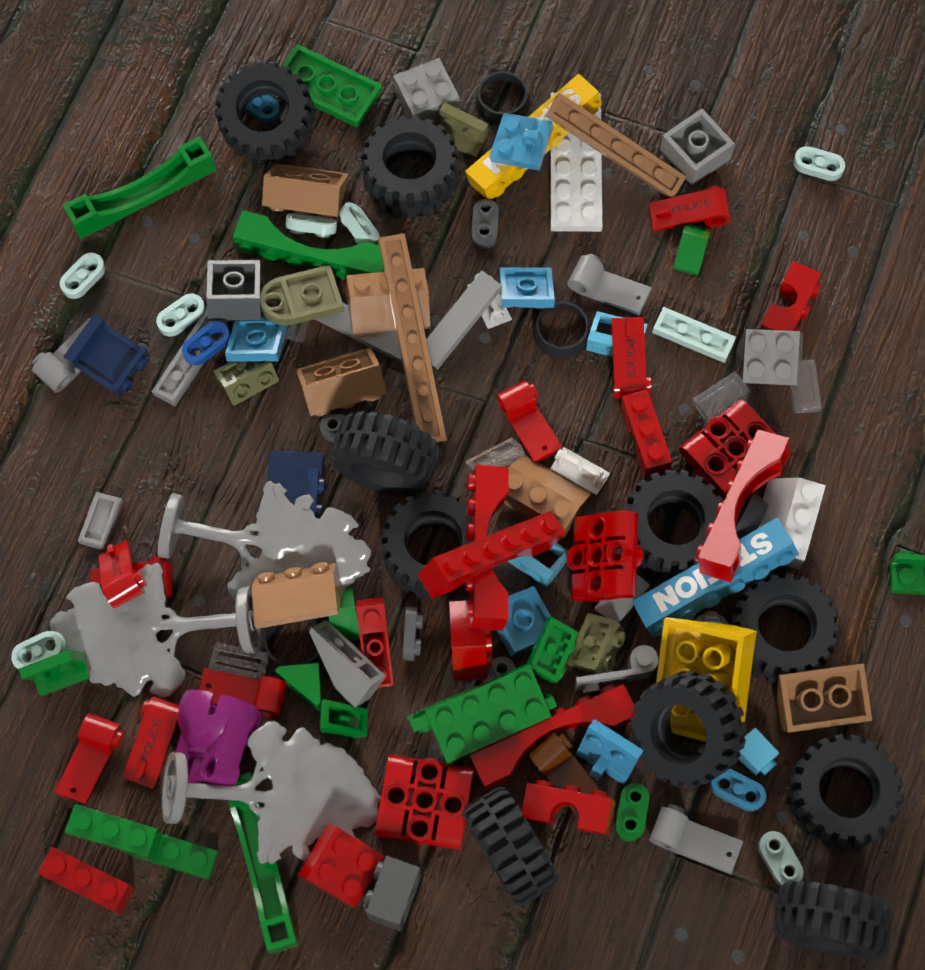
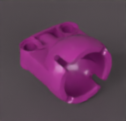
[176,690,260,786]

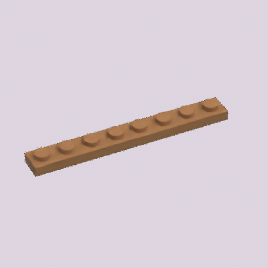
[378,233,447,443]

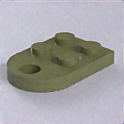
[260,265,344,325]

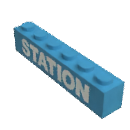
[632,517,799,638]

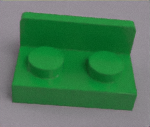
[889,551,925,595]
[527,617,579,684]
[19,650,90,696]

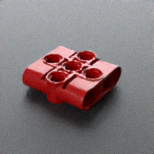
[679,399,791,501]
[566,511,643,602]
[375,754,474,850]

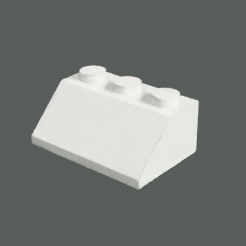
[758,478,826,570]

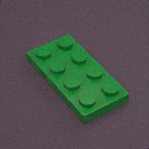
[280,44,383,128]
[424,663,551,763]

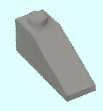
[309,620,386,708]

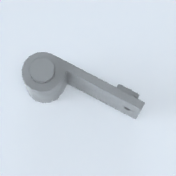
[567,254,652,315]
[32,318,91,393]
[574,645,658,693]
[649,804,743,874]

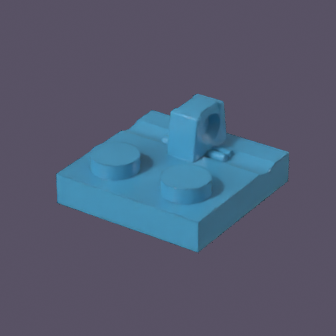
[489,113,554,171]
[499,267,555,309]
[225,318,288,362]
[496,586,551,656]
[576,719,643,785]

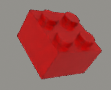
[449,601,492,681]
[297,824,384,908]

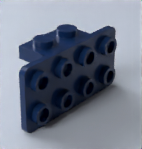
[261,451,325,551]

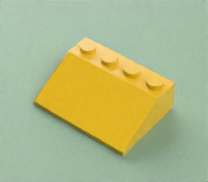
[656,618,757,742]

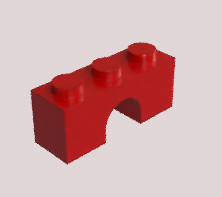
[759,261,822,331]
[620,390,672,480]
[522,780,616,836]
[38,847,135,916]

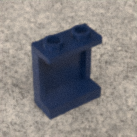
[63,314,150,397]

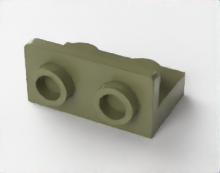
[439,102,488,158]
[213,360,279,405]
[567,613,626,674]

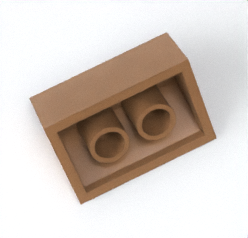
[262,163,349,219]
[345,268,431,337]
[295,348,387,416]
[504,454,592,539]
[251,562,343,629]
[777,663,873,732]

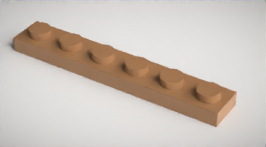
[544,93,686,198]

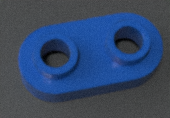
[182,321,230,366]

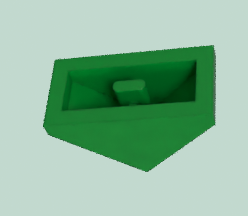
[673,224,711,276]
[328,587,360,642]
[275,663,322,712]
[320,700,368,738]

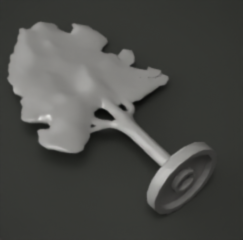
[158,481,371,602]
[50,562,261,698]
[162,721,381,865]

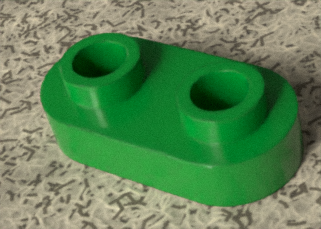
[615,783,650,842]

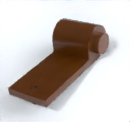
[528,732,600,819]

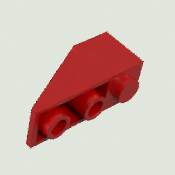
[356,597,394,687]

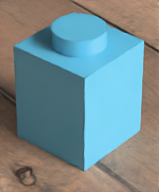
[738,728,779,777]

